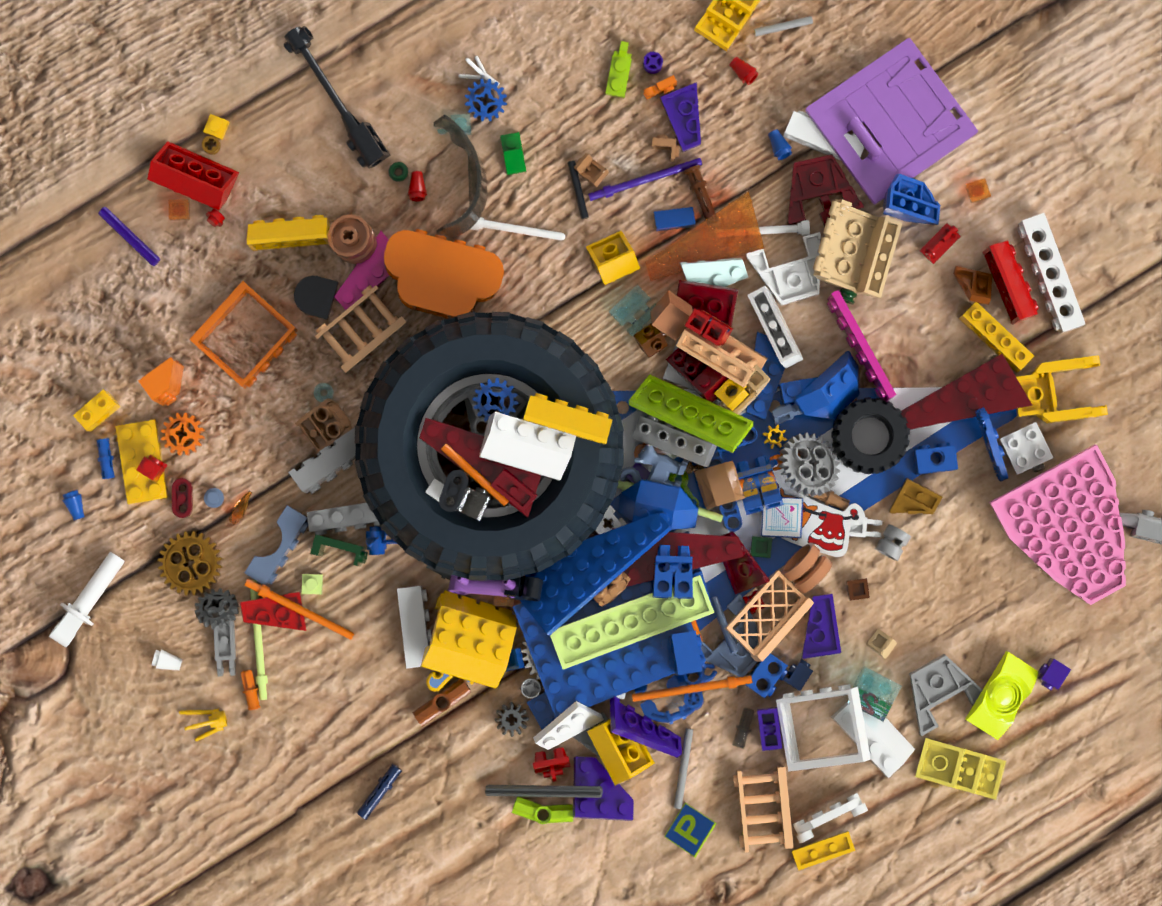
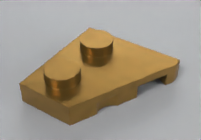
[889,478,943,514]

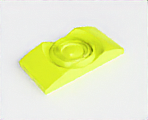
[965,651,1038,740]

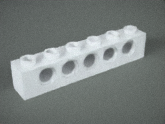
[1018,213,1085,334]

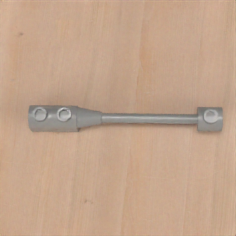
[1021,480,1162,545]

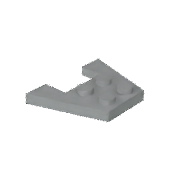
[909,654,983,736]

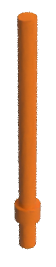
[244,578,354,640]
[632,675,753,702]

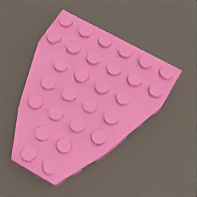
[989,444,1126,605]

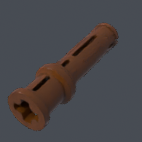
[683,165,719,225]

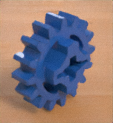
[465,79,507,122]
[472,378,518,422]

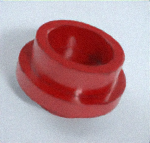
[206,209,225,227]

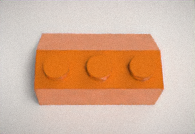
[138,357,184,406]

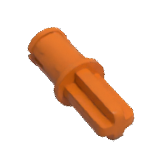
[240,670,261,711]

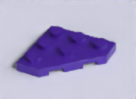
[573,756,634,821]

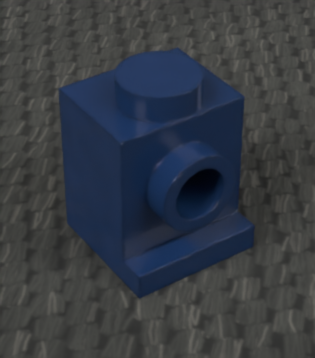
[783,659,813,691]

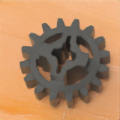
[195,588,239,630]

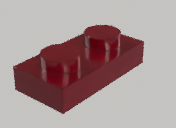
[490,468,537,513]

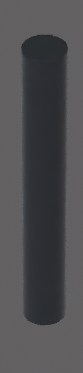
[567,161,589,220]

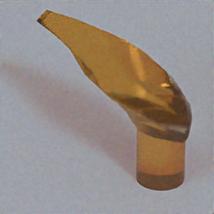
[229,491,253,525]

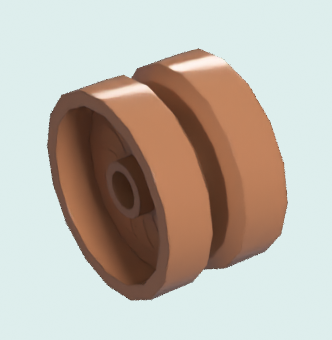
[328,214,377,264]
[781,543,832,594]

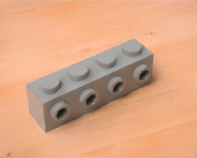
[632,414,717,467]
[307,503,380,535]

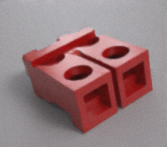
[685,308,733,346]

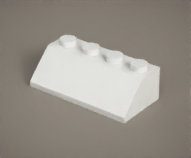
[479,412,576,480]
[831,695,915,778]

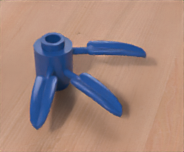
[366,526,397,555]

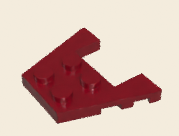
[787,154,864,225]

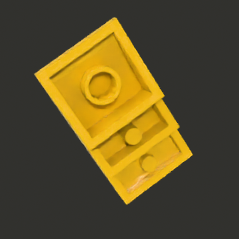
[694,0,761,52]

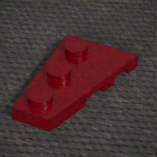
[722,532,770,594]

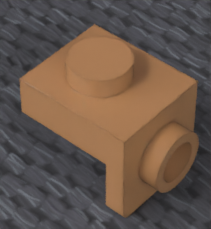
[652,135,680,162]
[574,153,609,187]

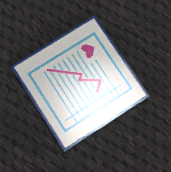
[761,497,804,538]

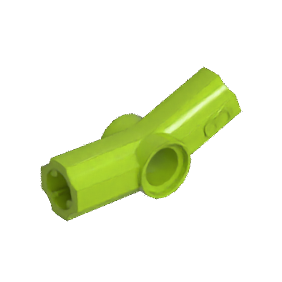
[511,797,573,824]

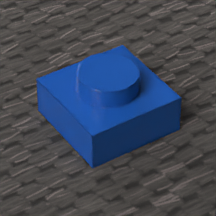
[505,648,525,672]

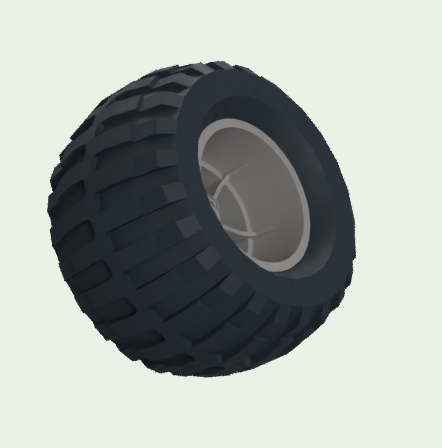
[354,311,624,581]

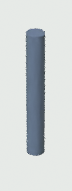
[710,596,738,654]

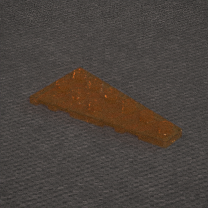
[645,191,764,281]

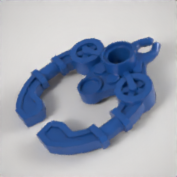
[634,663,717,725]

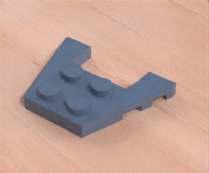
[701,594,764,677]

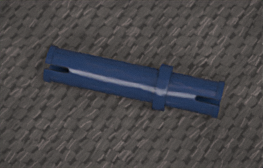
[356,763,402,820]

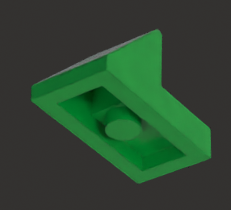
[500,132,527,175]

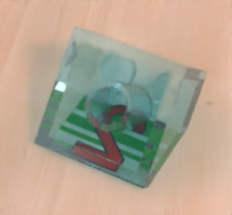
[847,666,902,722]

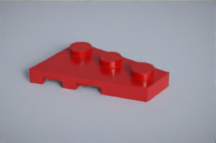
[240,592,307,631]

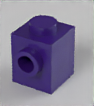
[1038,658,1071,691]

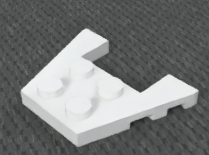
[746,232,821,306]

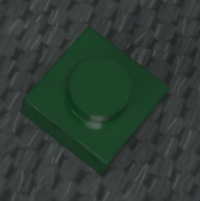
[750,536,772,558]

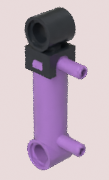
[448,575,543,601]

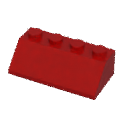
[147,141,239,210]
[982,241,1039,325]

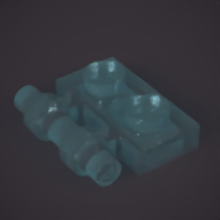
[609,285,656,336]

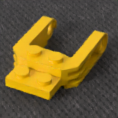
[1016,356,1108,424]

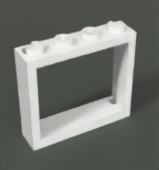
[776,684,870,772]

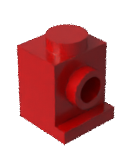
[136,454,168,482]

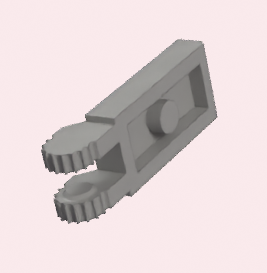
[214,620,236,677]

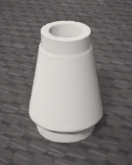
[152,649,183,671]

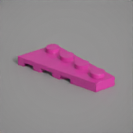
[334,231,389,310]

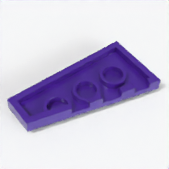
[610,696,682,758]

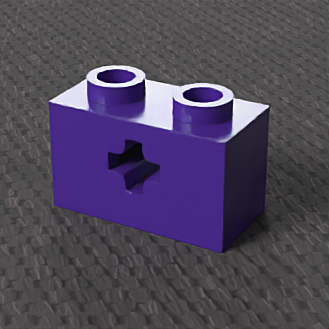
[757,707,782,751]

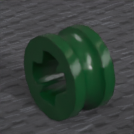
[840,289,857,305]

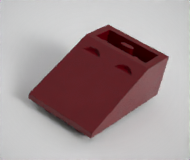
[665,348,729,402]

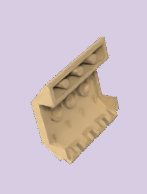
[813,199,902,298]

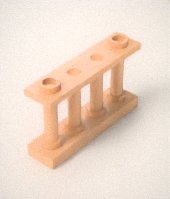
[315,285,406,373]
[676,328,768,387]
[733,766,793,853]

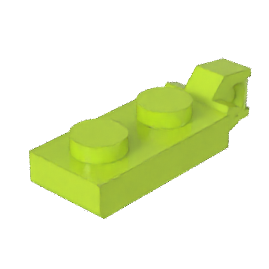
[605,41,632,98]

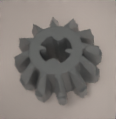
[495,702,529,737]

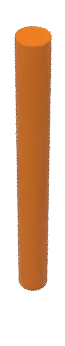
[441,444,509,506]

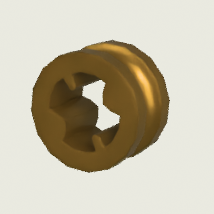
[202,136,221,155]

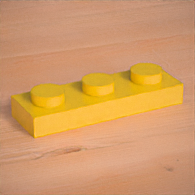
[791,831,855,871]

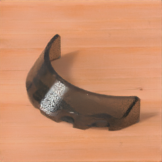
[433,115,488,238]

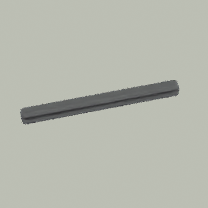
[485,785,603,798]

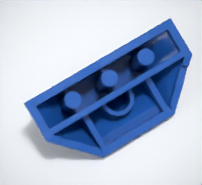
[883,174,941,225]
[793,351,860,419]
[618,479,699,529]

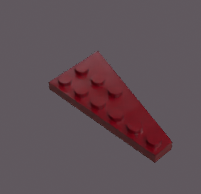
[901,354,1032,430]
[419,418,541,517]
[612,528,744,587]

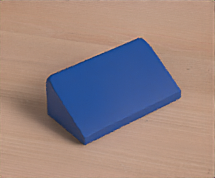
[654,207,696,231]

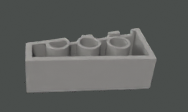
[288,427,356,494]

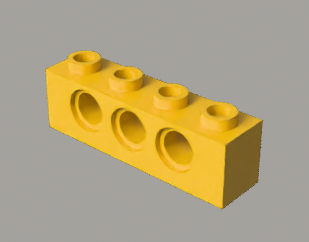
[959,302,1034,373]

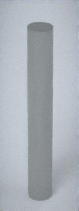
[754,16,813,37]

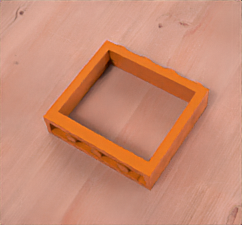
[189,281,298,389]

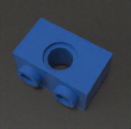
[913,443,958,475]

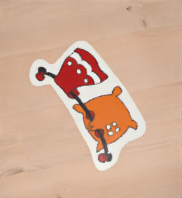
[759,478,865,557]

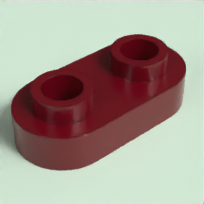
[172,478,193,518]

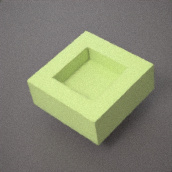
[301,574,323,595]

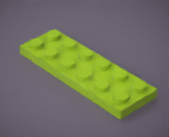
[629,374,753,453]

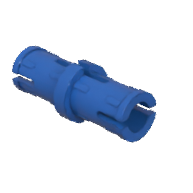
[96,438,115,479]

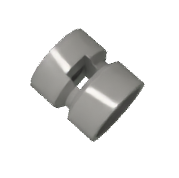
[875,524,911,561]

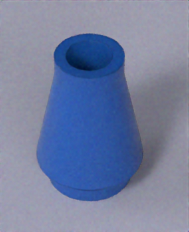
[768,129,792,160]
[62,490,85,521]

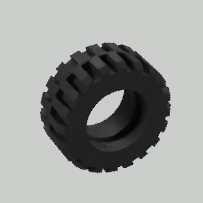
[831,397,910,475]

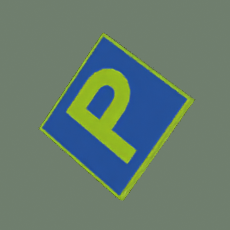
[664,803,717,858]

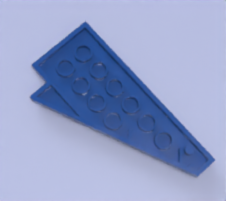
[520,513,672,636]

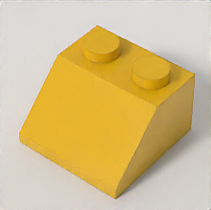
[586,230,640,285]

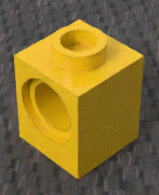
[714,379,749,411]

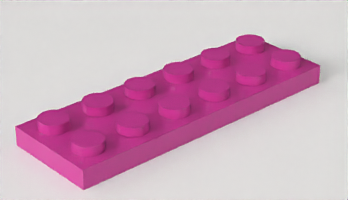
[827,290,896,402]

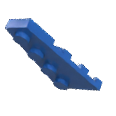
[746,332,785,420]

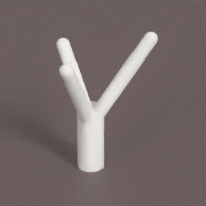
[458,56,500,86]

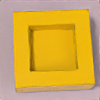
[203,114,230,140]

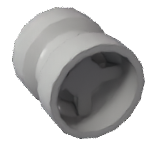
[521,678,541,698]

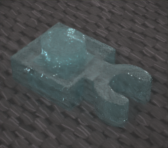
[437,114,472,136]

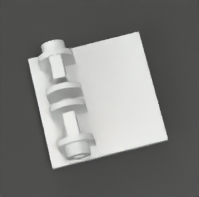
[1000,422,1053,475]

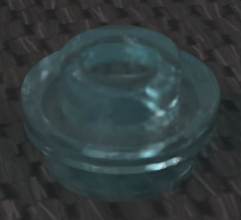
[314,383,334,402]

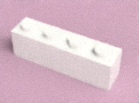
[783,111,864,160]
[748,286,803,368]
[397,586,432,669]

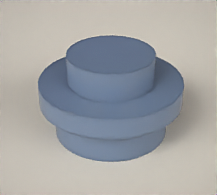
[204,488,224,508]

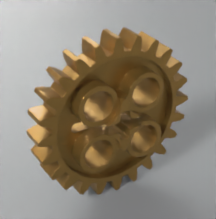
[157,531,223,596]

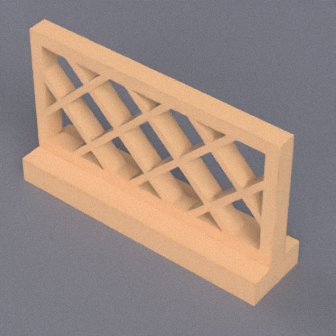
[725,570,814,662]

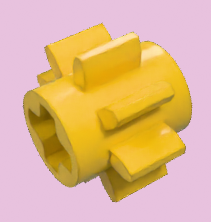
[762,424,787,449]

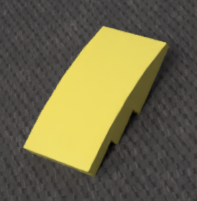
[915,738,1006,800]

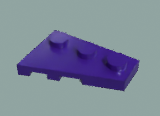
[660,82,701,152]
[801,594,841,659]

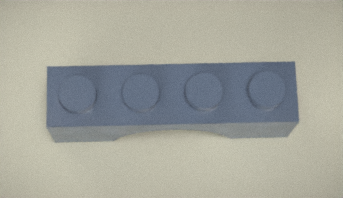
[244,505,309,586]

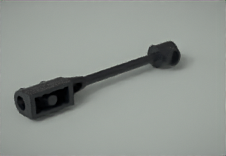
[284,26,391,169]

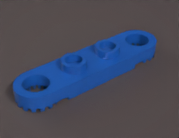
[975,407,1008,482]

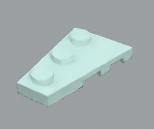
[680,258,748,287]

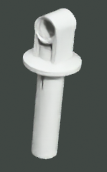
[49,552,125,648]

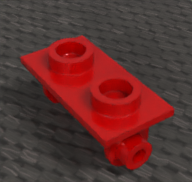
[919,223,961,264]

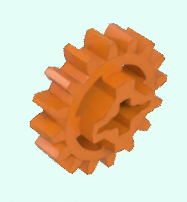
[161,413,205,456]

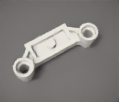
[793,793,868,843]

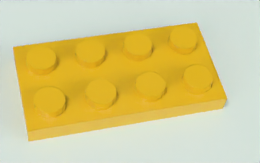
[115,419,168,505]

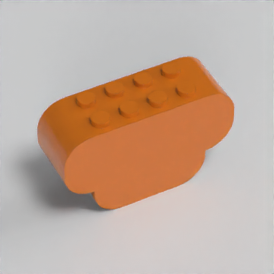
[384,229,504,319]

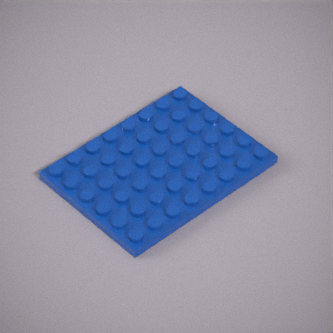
[513,578,706,719]

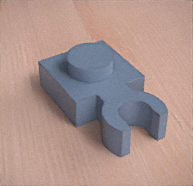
[772,403,802,425]

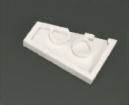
[533,701,604,750]

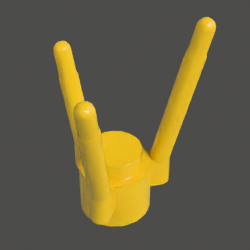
[178,708,228,741]

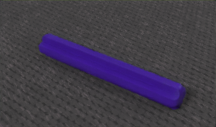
[98,207,160,266]

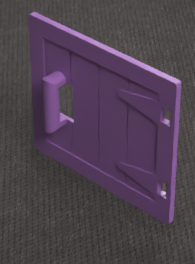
[805,38,978,205]

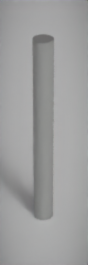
[674,728,694,809]

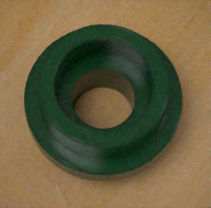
[389,162,408,182]

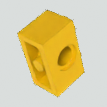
[73,389,121,432]

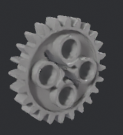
[778,433,840,497]

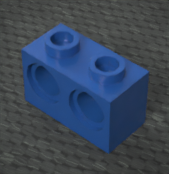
[745,653,788,698]

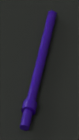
[588,158,702,201]

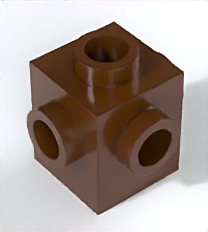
[633,323,668,358]

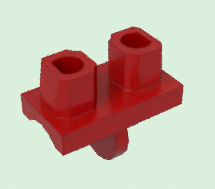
[533,747,571,782]

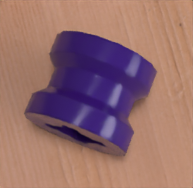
[643,51,663,74]

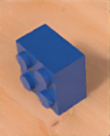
[669,631,705,676]

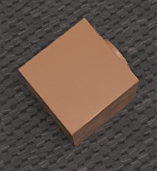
[650,290,693,341]

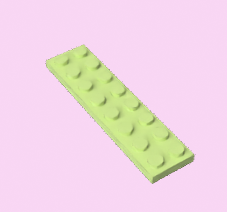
[550,575,714,669]

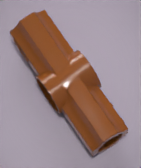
[412,679,472,727]

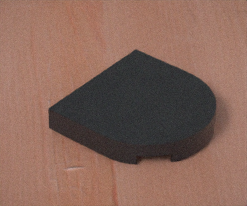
[294,276,339,320]

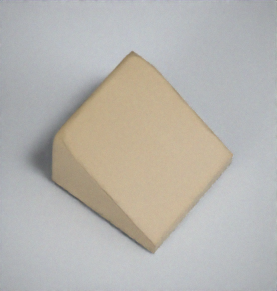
[866,629,897,659]

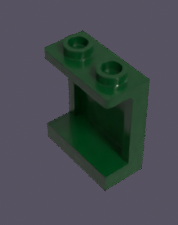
[310,534,368,567]

